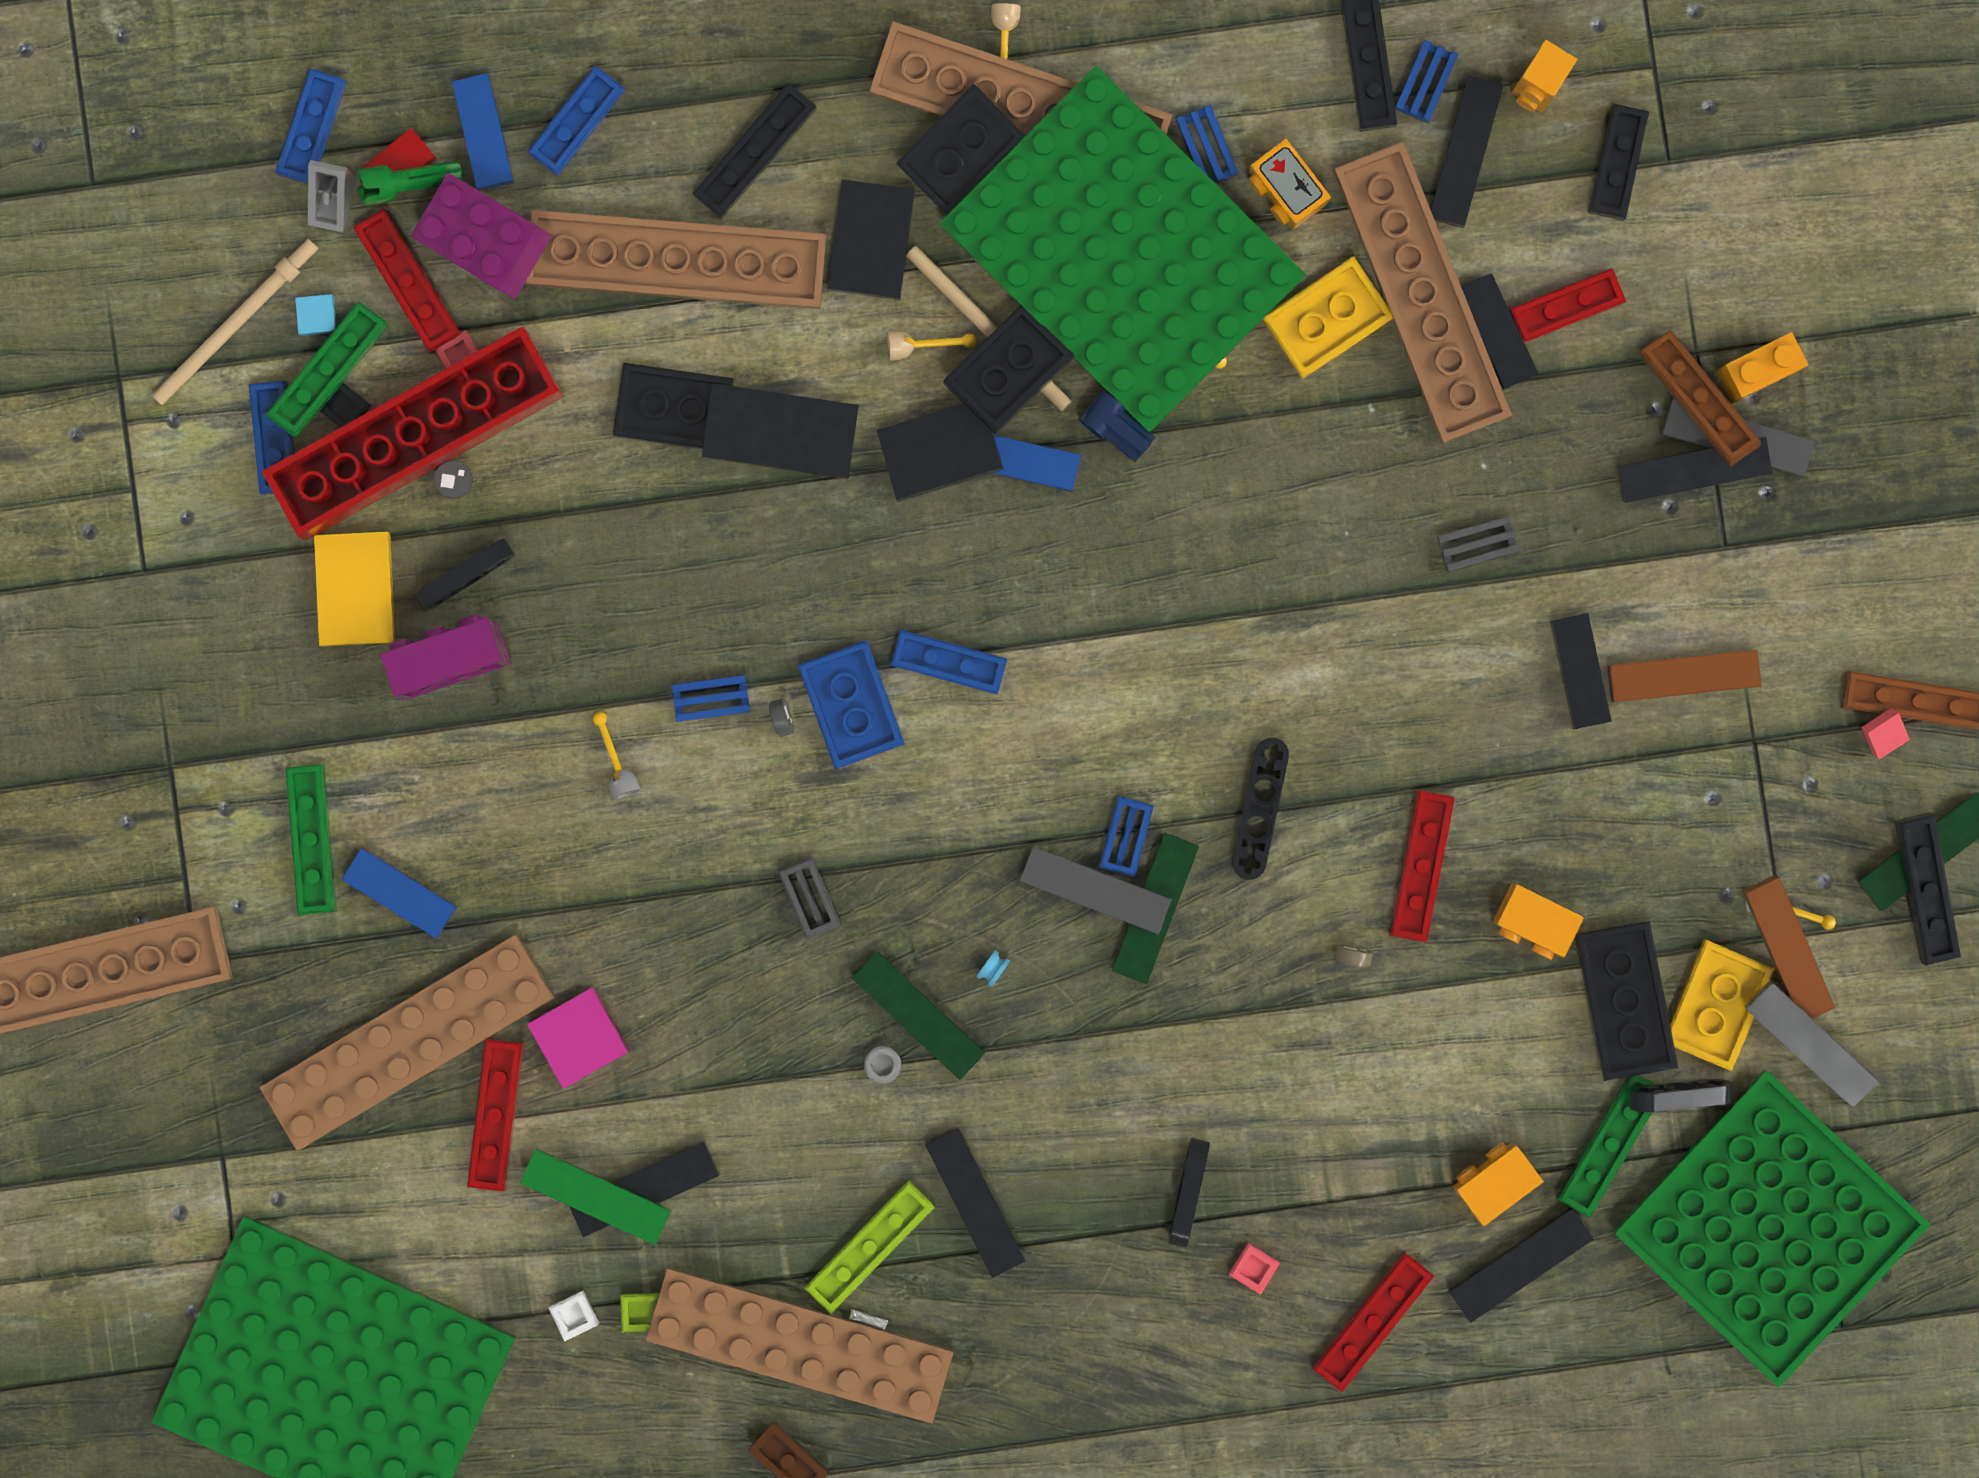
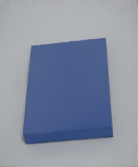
[797,640,905,770]

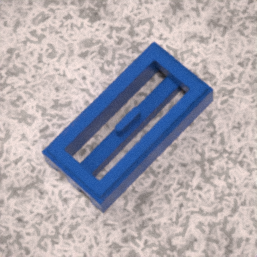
[1395,40,1458,124]
[1176,105,1238,184]
[671,675,750,722]
[1099,796,1154,877]

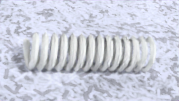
[849,1309,888,1330]

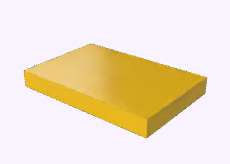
[1262,256,1393,380]
[314,532,395,647]
[1669,939,1774,1071]

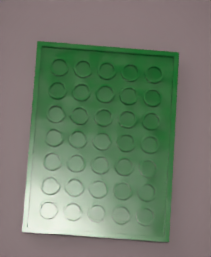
[939,65,1306,433]
[151,1215,517,1478]

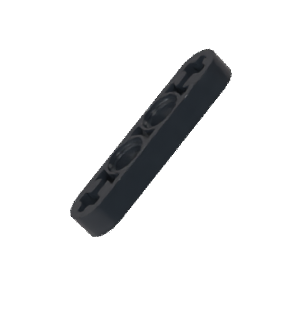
[1232,738,1289,880]

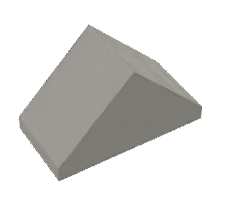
[308,160,357,233]

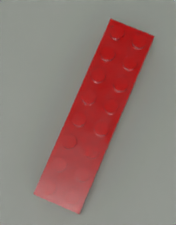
[262,326,565,541]

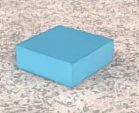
[295,294,337,336]

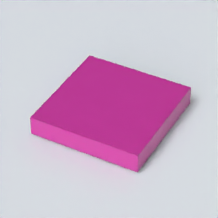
[527,987,629,1089]

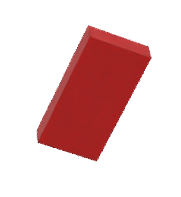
[354,128,437,205]

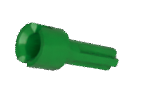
[355,161,462,206]

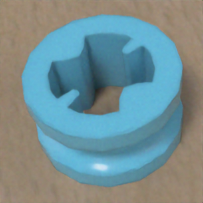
[976,950,1010,987]

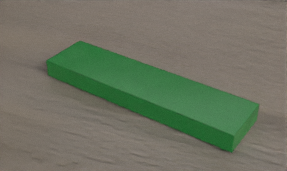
[266,301,389,440]
[285,764,337,915]
[1556,1075,1656,1218]
[520,1148,672,1245]

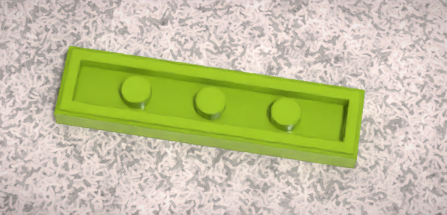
[804,1180,935,1314]

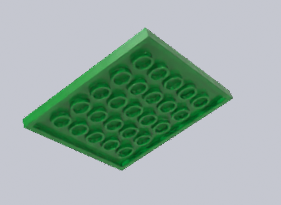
[1612,1070,1931,1388]

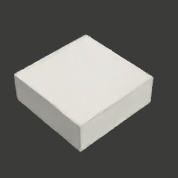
[549,1290,599,1342]

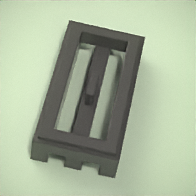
[1437,516,1520,572]
[778,857,841,939]

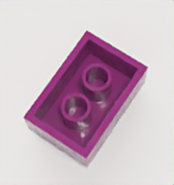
[410,172,553,299]
[380,614,512,700]

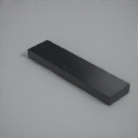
[1340,0,1397,132]
[1430,75,1504,228]
[692,83,817,220]
[1617,436,1773,503]
[1894,812,1961,966]
[925,1127,1025,1278]
[569,1141,720,1237]
[1448,1207,1594,1323]

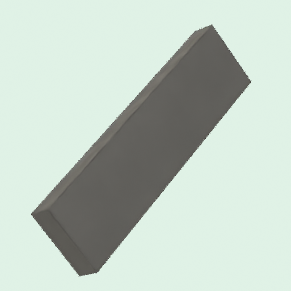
[1661,399,1815,478]
[1020,847,1172,934]
[1744,980,1879,1108]

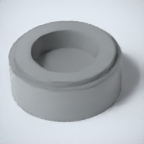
[864,1046,901,1084]

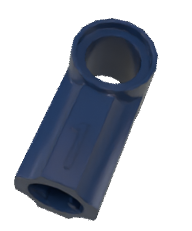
[1078,390,1156,463]

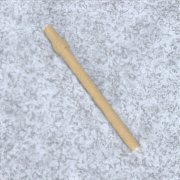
[152,239,319,405]
[906,246,1072,412]

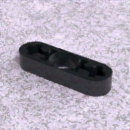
[414,539,515,612]
[1630,1079,1732,1112]
[1168,1138,1210,1248]

